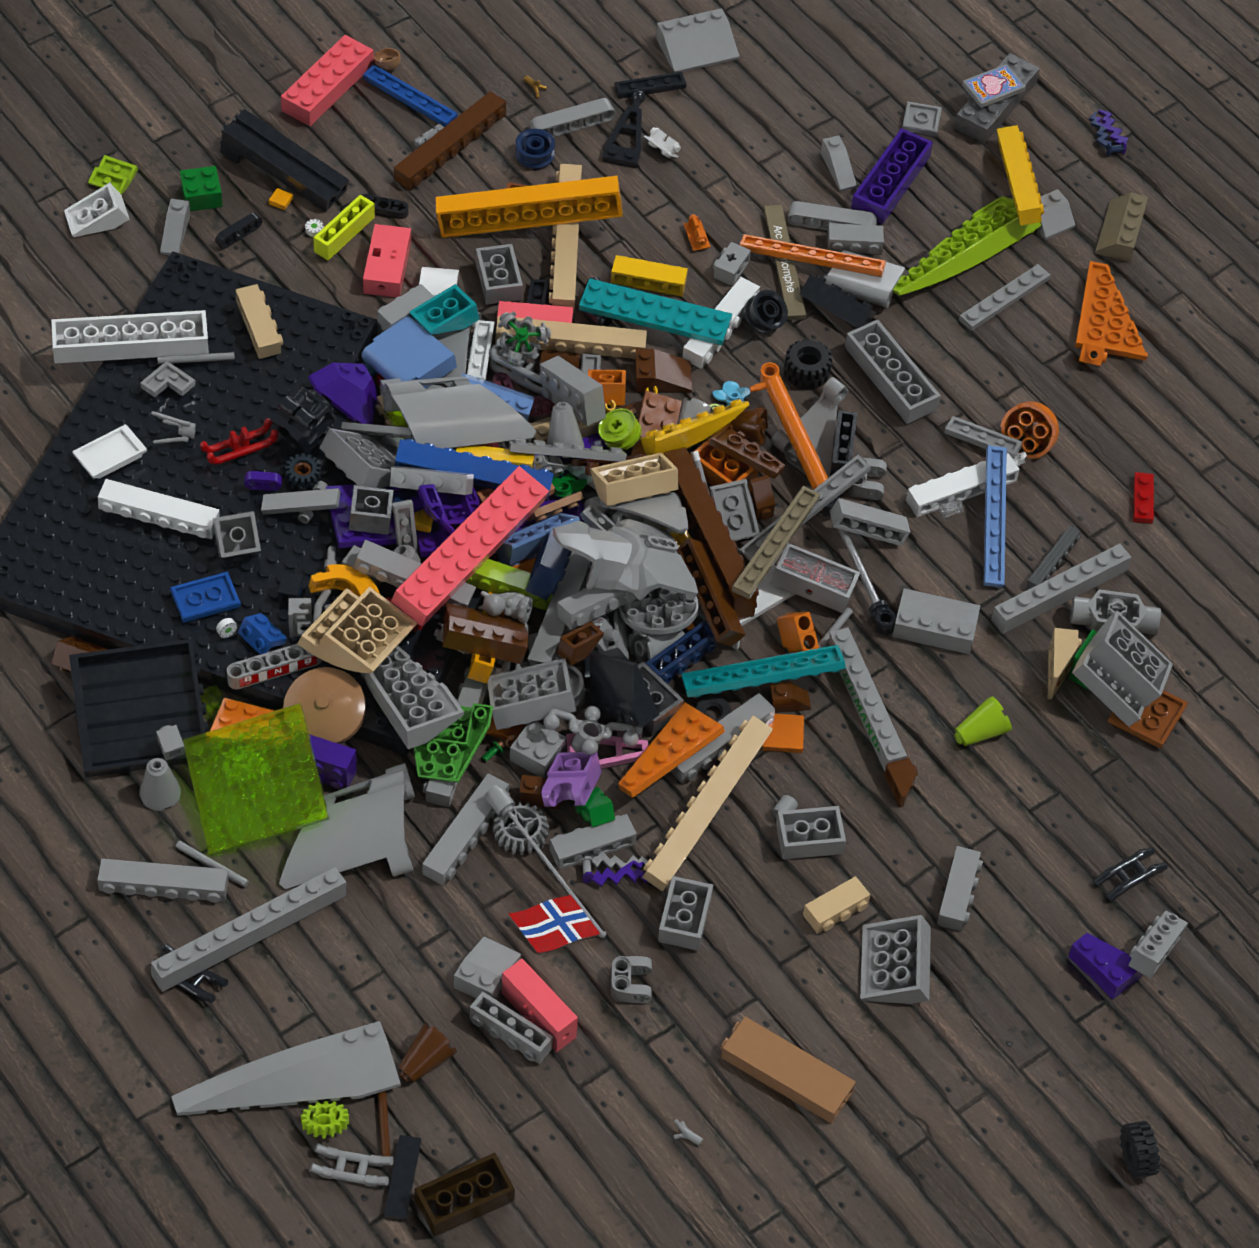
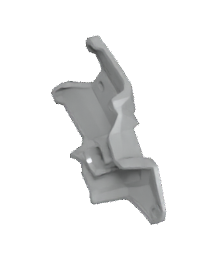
[553,519,698,600]

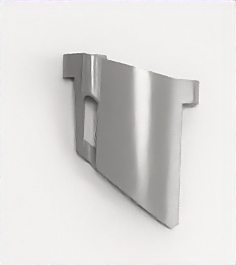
[279,763,415,889]

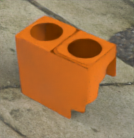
[777,612,819,653]

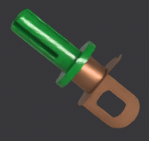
[482,735,516,762]

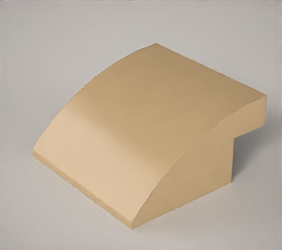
[298,587,417,673]

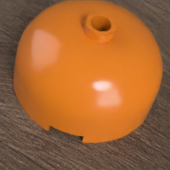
[1000,401,1059,459]

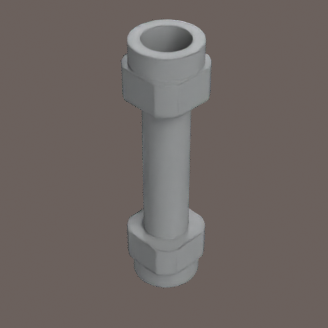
[298,481,328,523]

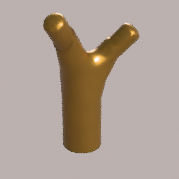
[523,75,547,99]

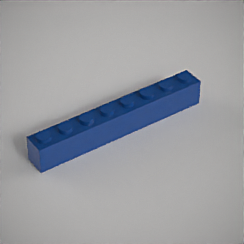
[395,439,554,502]

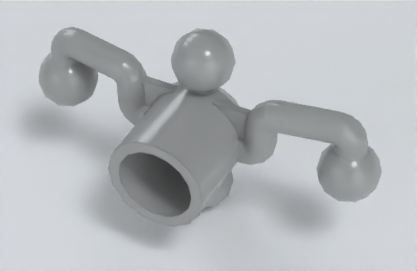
[544,706,639,755]

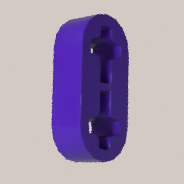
[244,471,282,491]

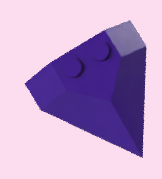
[308,362,378,425]
[418,484,479,535]

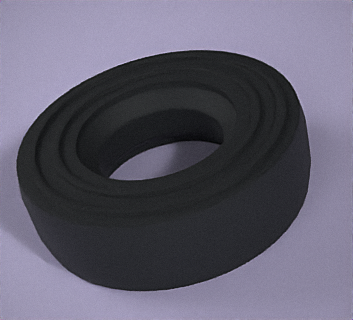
[696,696,731,722]

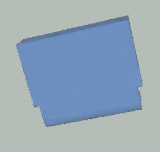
[362,315,457,389]

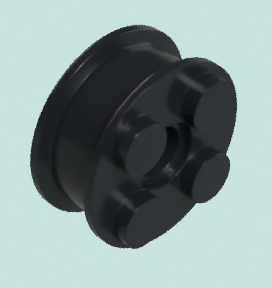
[744,290,788,334]

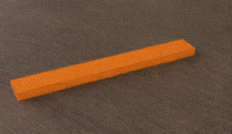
[740,234,886,277]

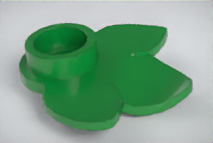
[552,472,587,499]

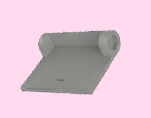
[824,250,905,308]

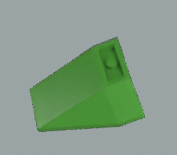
[414,703,493,783]

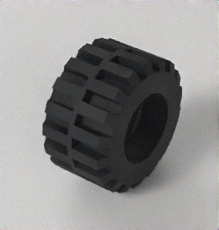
[784,339,832,389]

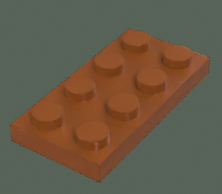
[630,391,682,456]

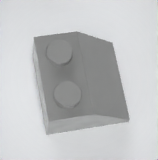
[1037,189,1075,240]

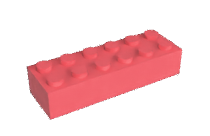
[281,35,374,126]

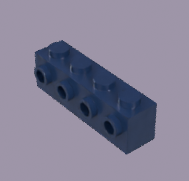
[645,621,717,684]

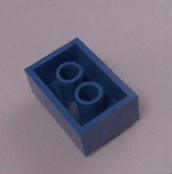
[525,527,572,601]

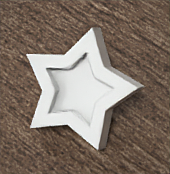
[1013,452,1027,466]

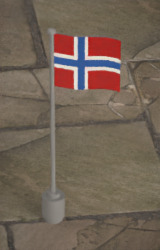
[485,785,606,954]

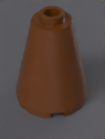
[730,407,768,445]
[398,1022,457,1083]

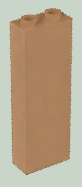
[720,1016,856,1124]

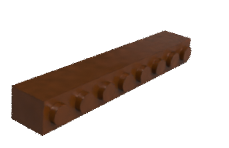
[394,91,506,191]

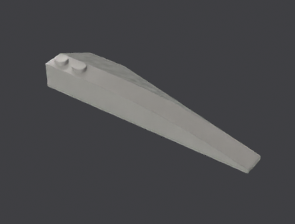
[324,603,464,749]
[171,1021,401,1116]

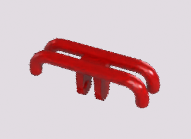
[200,418,279,465]

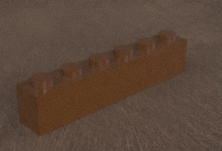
[677,538,746,647]

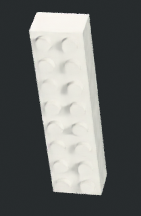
[51,310,209,363]

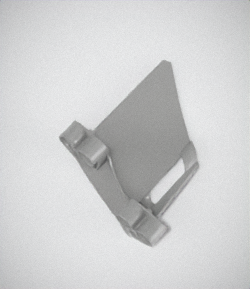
[380,376,536,449]

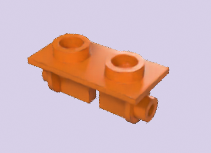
[683,214,711,251]

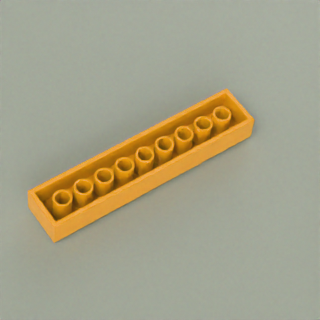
[436,176,623,238]

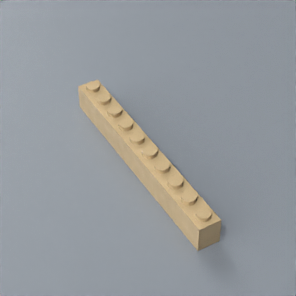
[549,164,582,312]
[642,715,773,892]

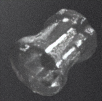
[938,498,963,520]

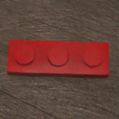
[1133,472,1154,524]

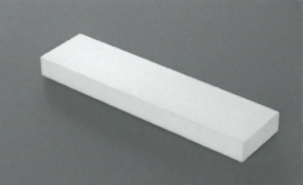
[467,320,495,380]

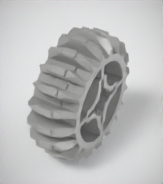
[493,801,549,855]

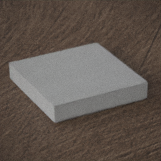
[902,101,942,137]

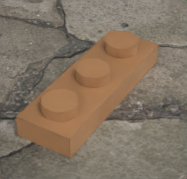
[527,491,584,522]

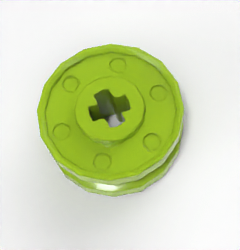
[598,408,641,451]

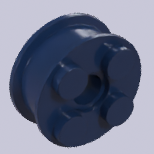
[515,129,555,170]

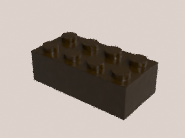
[415,1153,515,1237]

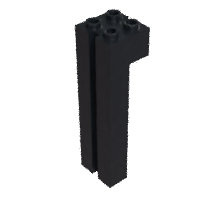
[220,109,349,212]

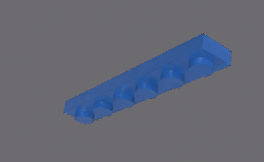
[363,65,458,127]

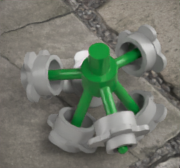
[496,311,551,364]

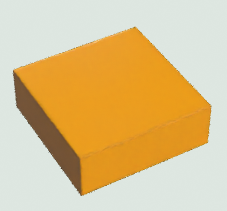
[269,188,293,210]

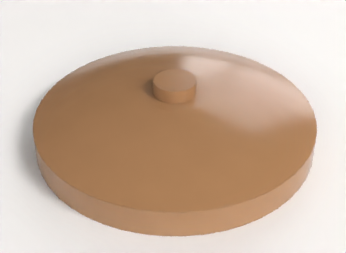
[283,667,366,744]

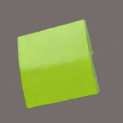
[88,155,138,195]

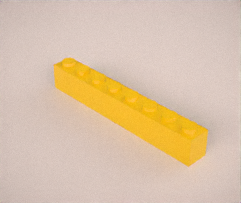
[997,125,1044,226]

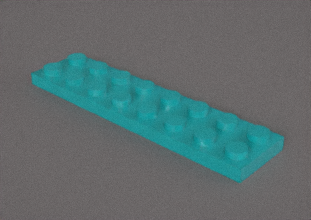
[579,278,732,346]
[681,645,846,698]

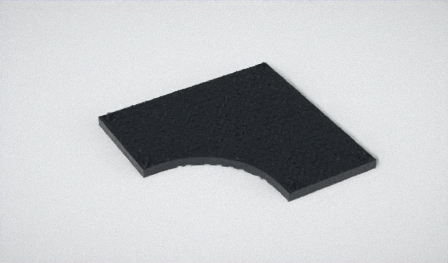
[0,251,500,756]

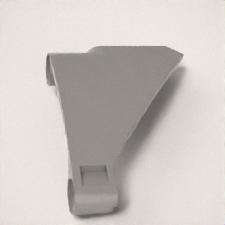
[771,377,849,478]
[584,492,688,535]

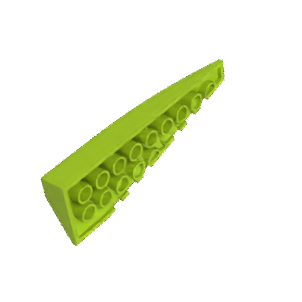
[893,196,1041,295]

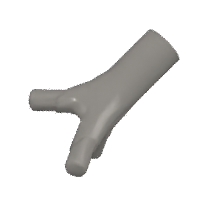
[674,1119,703,1146]

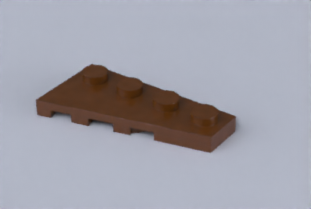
[709,423,785,479]

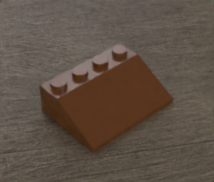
[443,603,528,664]

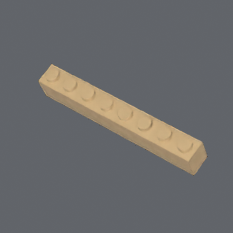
[495,316,647,359]

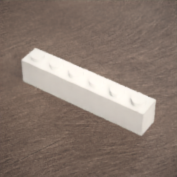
[682,277,760,369]
[906,453,1020,517]
[98,479,219,539]

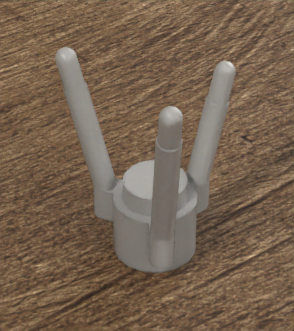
[151,411,196,444]

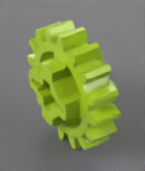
[301,1101,349,1138]

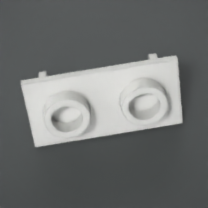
[644,127,681,158]

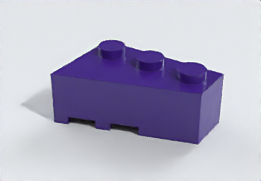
[1068,933,1143,1000]

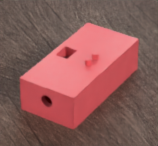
[363,224,411,298]
[501,959,578,1052]

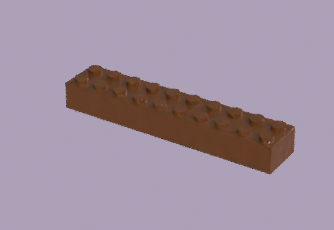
[664,447,759,620]

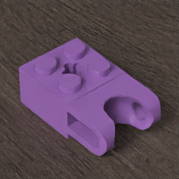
[541,752,602,807]

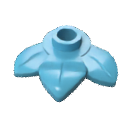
[712,381,750,406]

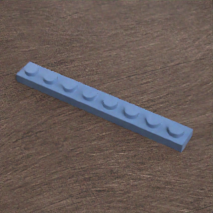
[983,445,1007,588]

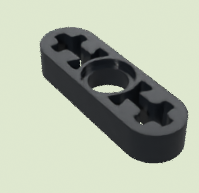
[362,194,409,219]
[215,212,263,249]

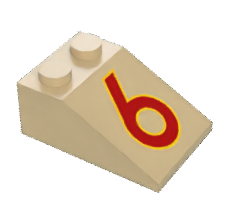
[1047,628,1082,700]

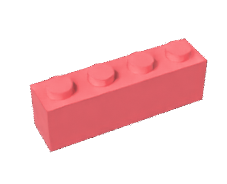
[497,301,573,323]

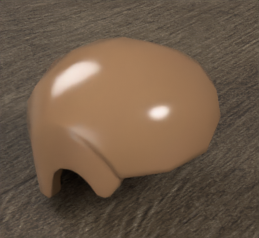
[373,48,401,71]

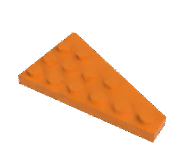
[1075,261,1148,361]

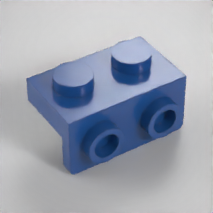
[238,613,287,655]

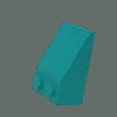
[409,284,480,335]

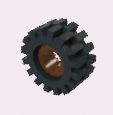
[285,453,321,491]

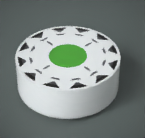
[305,219,323,237]
[216,618,237,638]

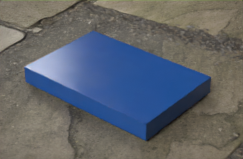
[170,571,241,623]

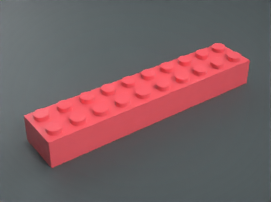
[391,466,549,627]

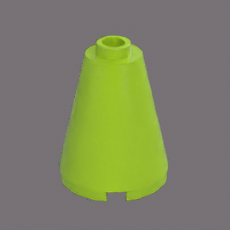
[954,696,1012,746]

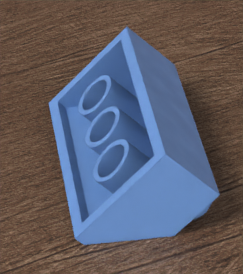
[461,373,534,420]
[497,513,580,566]

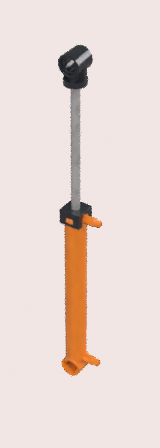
[749,362,896,635]

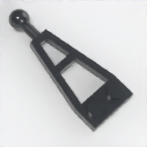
[602,90,645,168]

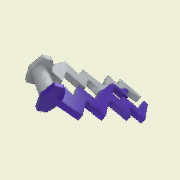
[581,853,648,887]

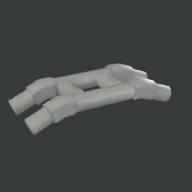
[309,1143,393,1186]

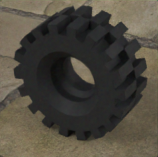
[1120,1120,1160,1179]

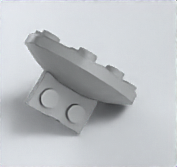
[619,588,698,635]

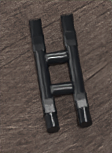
[1093,847,1168,902]
[149,943,228,1003]

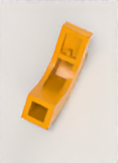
[308,564,380,597]

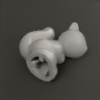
[478,591,532,623]

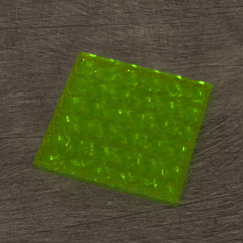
[183,703,330,856]

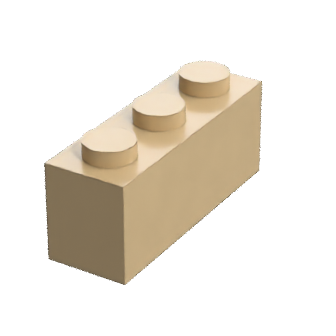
[803,876,870,934]

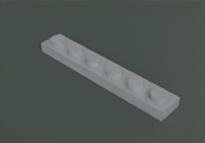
[959,264,1051,331]
[509,438,627,462]

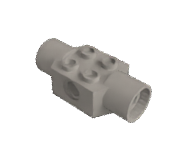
[1070,589,1161,635]

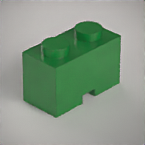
[574,787,616,827]

